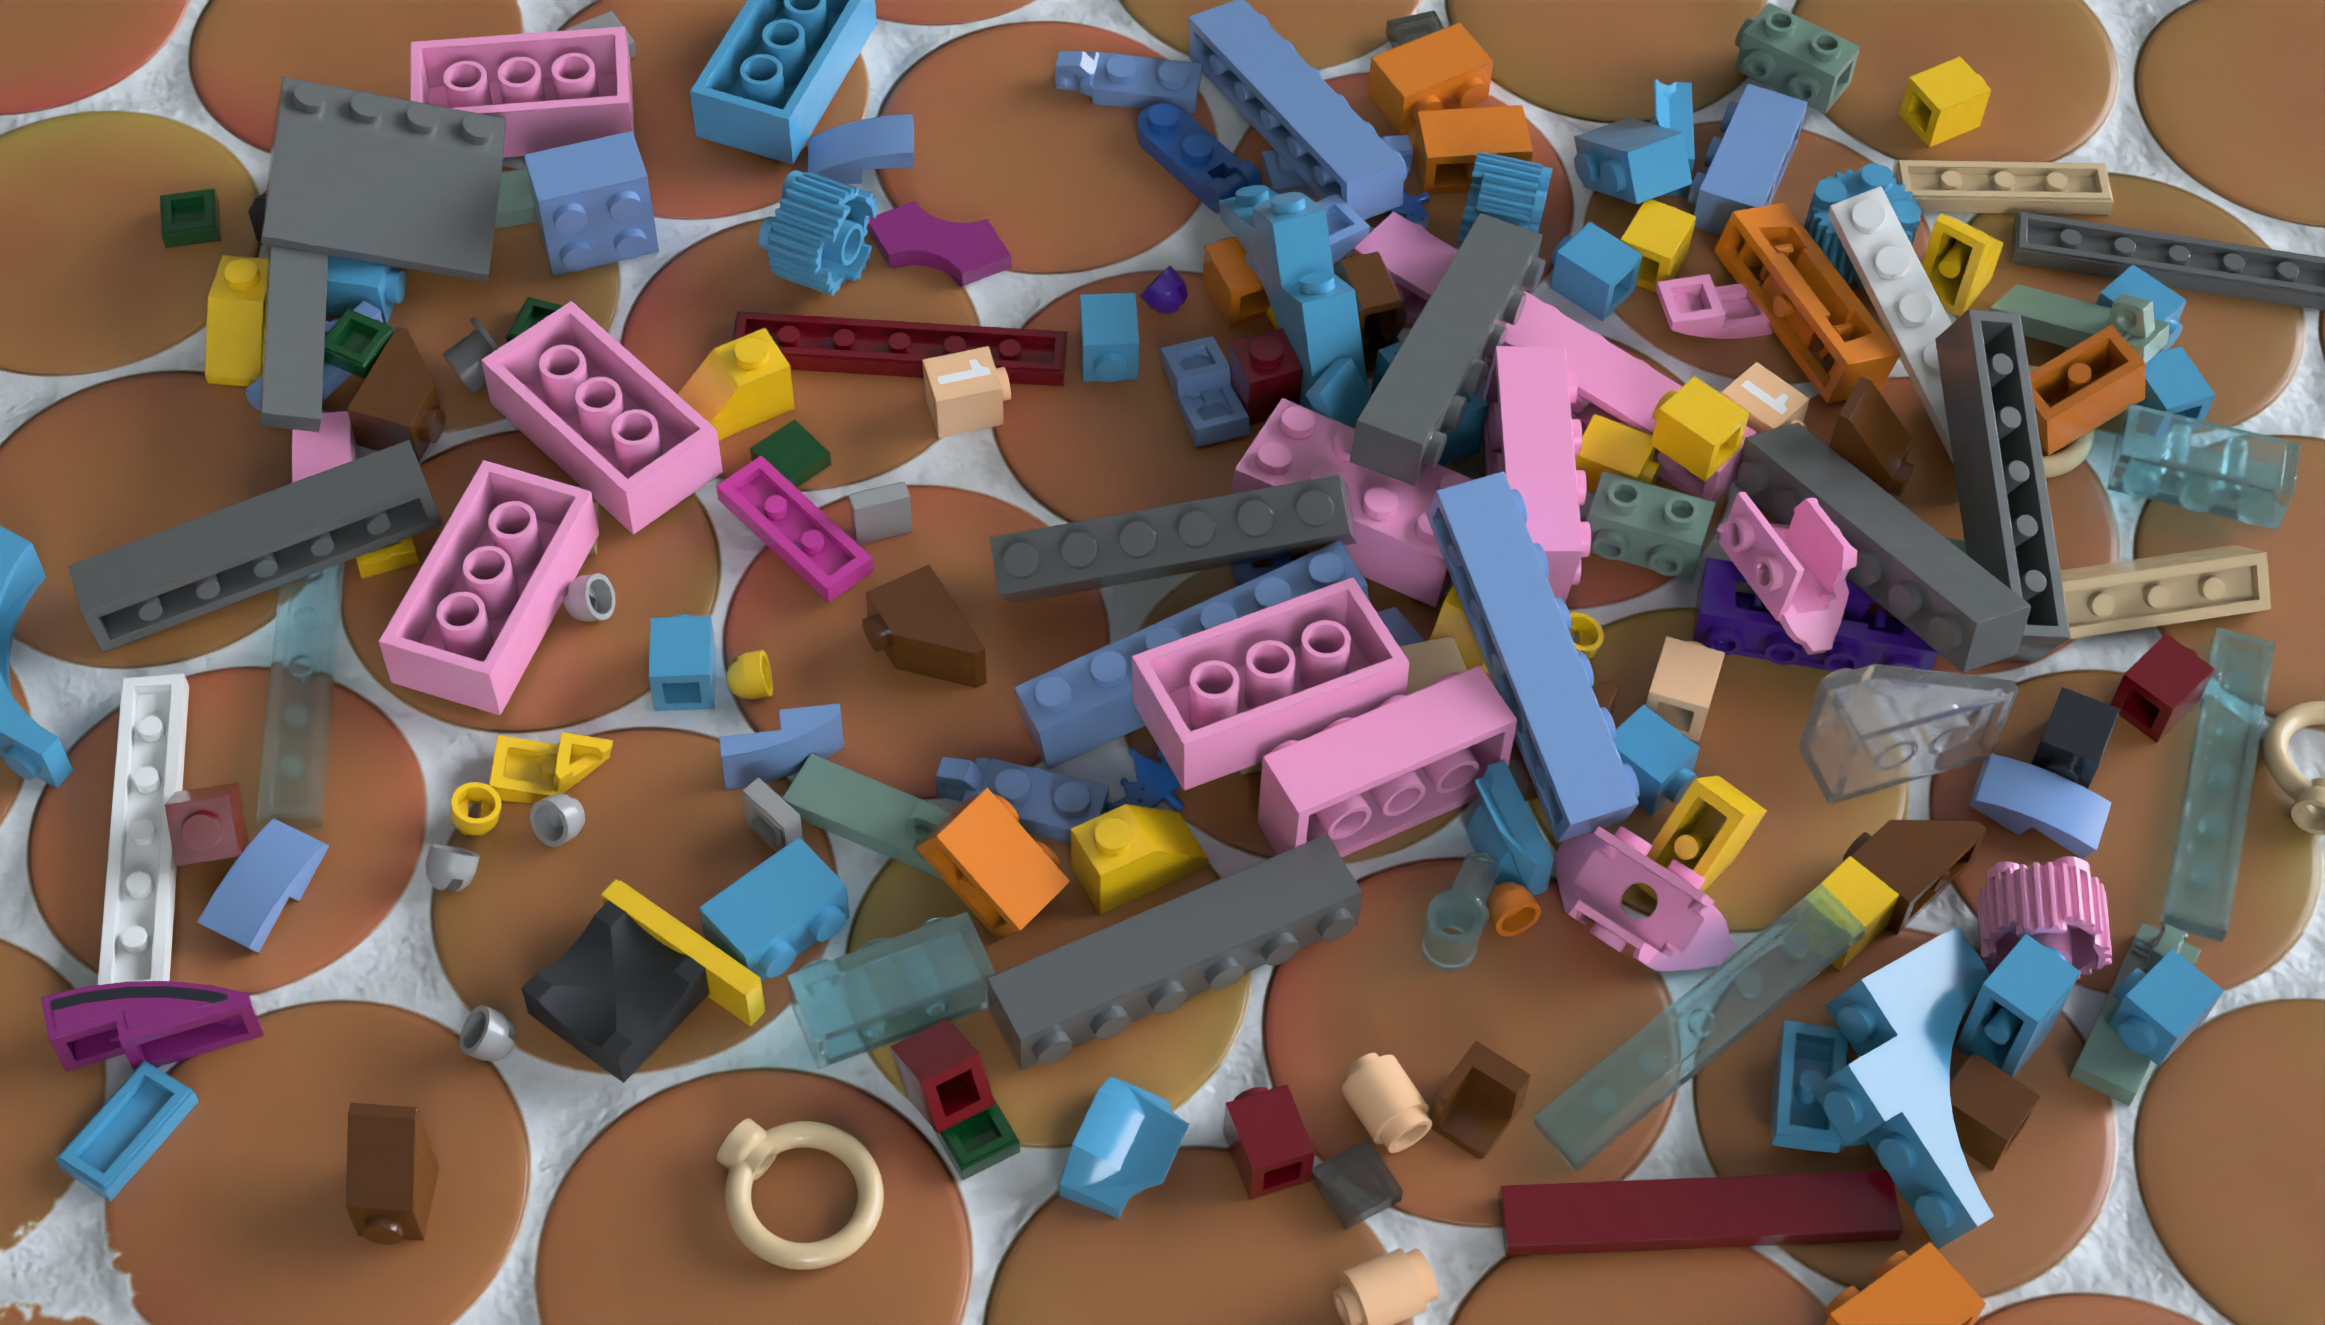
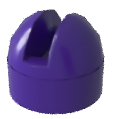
[1139,265,1188,314]

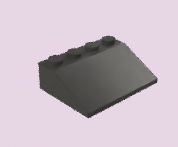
[261,77,505,282]

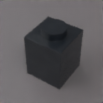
[2031,687,2120,789]

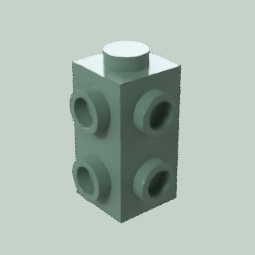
[1735,3,1860,114]
[1579,471,1715,581]

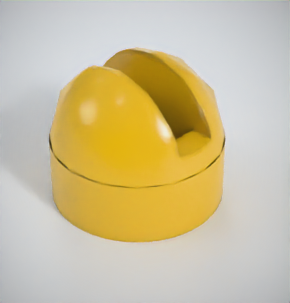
[1569,612,1604,660]
[726,650,773,700]
[450,782,502,836]

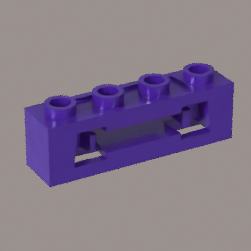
[1692,557,1938,686]

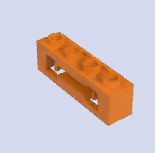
[1714,202,1901,404]

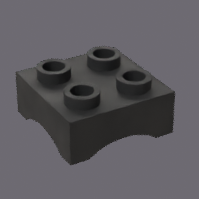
[521,901,710,1083]

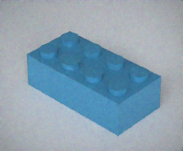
[690,0,877,165]

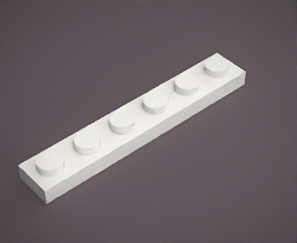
[1828,186,1953,463]
[98,673,189,985]

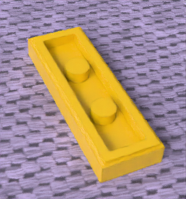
[601,879,765,1027]

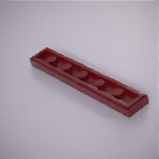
[732,311,1068,386]
[1498,1170,1903,1256]

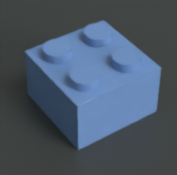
[524,131,659,276]

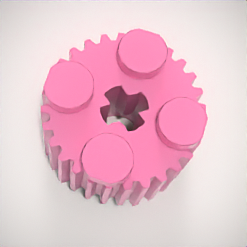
[1977,856,2112,987]

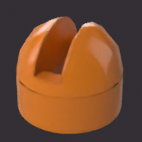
[1486,882,1541,936]

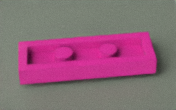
[716,456,874,603]

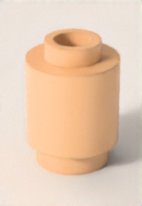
[1341,1053,1432,1153]
[1333,1248,1439,1325]

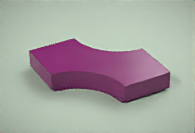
[867,201,1011,286]

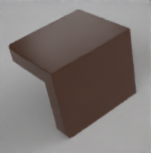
[1429,1041,1531,1159]
[1950,1054,2041,1171]

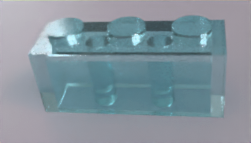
[2107,404,2301,530]
[787,912,996,1069]

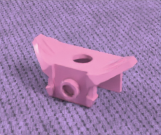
[1717,492,1857,655]
[1553,826,1735,971]

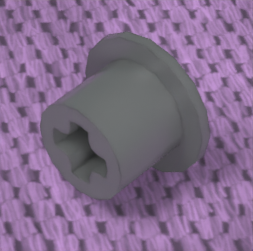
[442,317,499,395]

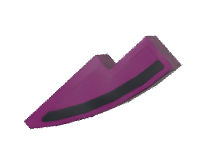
[41,981,264,1071]

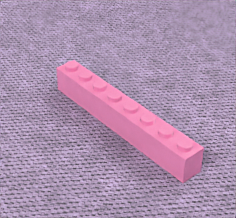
[1353,211,1757,502]

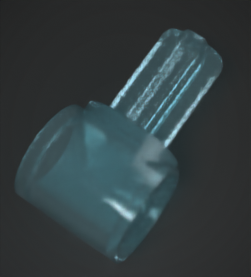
[1421,851,1500,972]

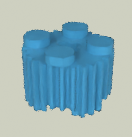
[1456,151,1553,250]
[1804,163,1922,289]
[758,170,878,296]

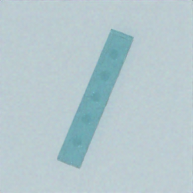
[256,562,345,831]
[2160,627,2276,942]
[1533,884,1866,1172]

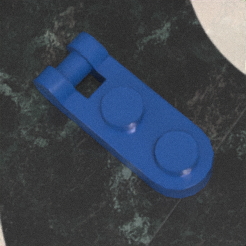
[1137,103,1262,213]

